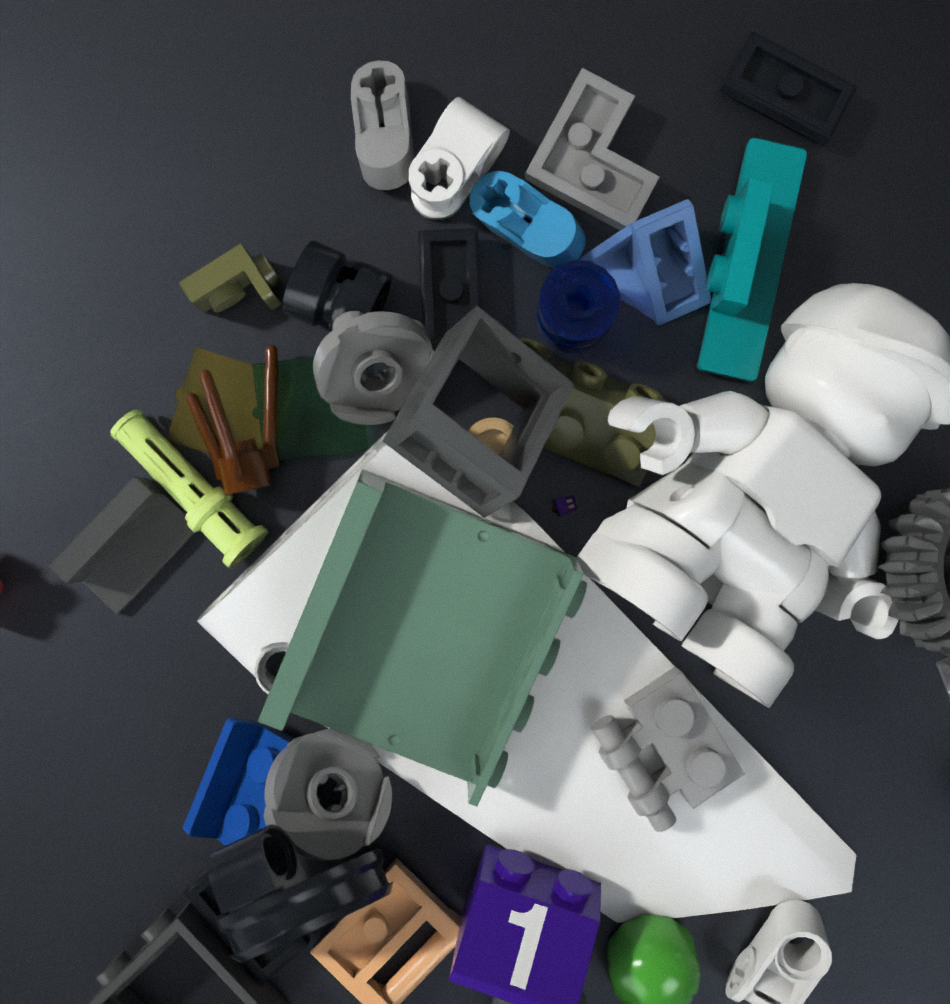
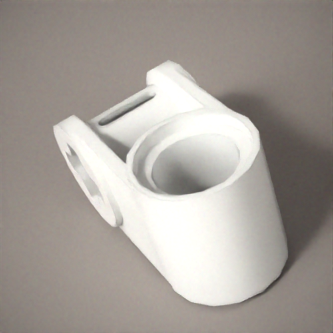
[409,97,510,220]
[725,900,832,1004]

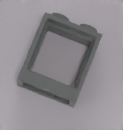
[382,306,574,518]
[88,902,290,1004]

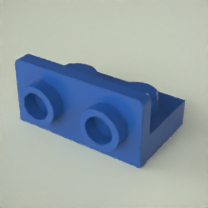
[183,717,294,846]

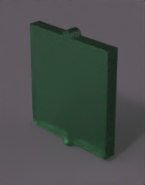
[252,357,369,461]

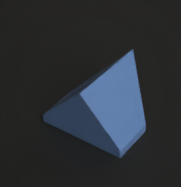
[567,199,711,326]

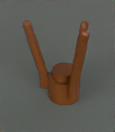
[186,345,281,495]

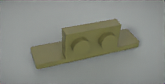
[512,338,678,487]

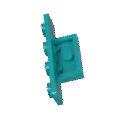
[697,138,807,382]

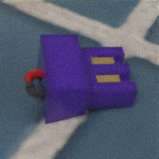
[552,495,578,517]

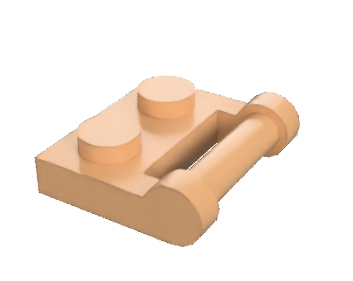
[310,858,461,1004]

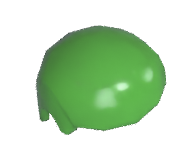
[607,914,701,1004]

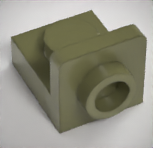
[178,243,283,313]

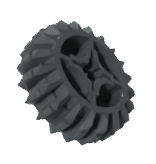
[878,488,950,655]

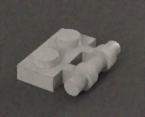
[591,667,745,832]

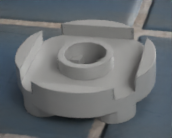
[313,311,434,425]
[264,728,392,861]

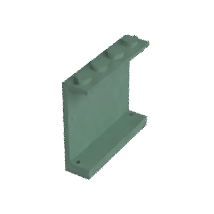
[258,469,587,807]

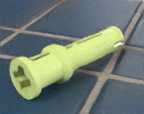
[110,409,269,569]

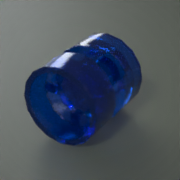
[535,260,620,354]

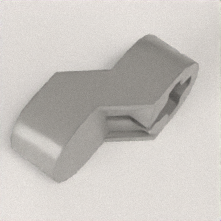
[351,60,414,190]

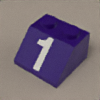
[448,844,601,1004]

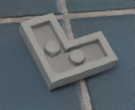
[524,68,660,230]

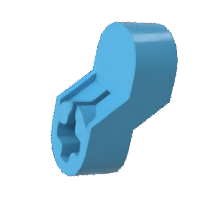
[469,170,586,269]

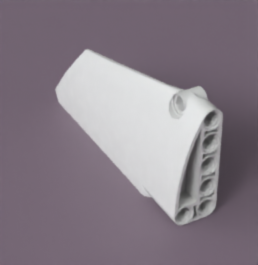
[197,430,856,923]

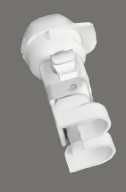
[576,283,950,708]

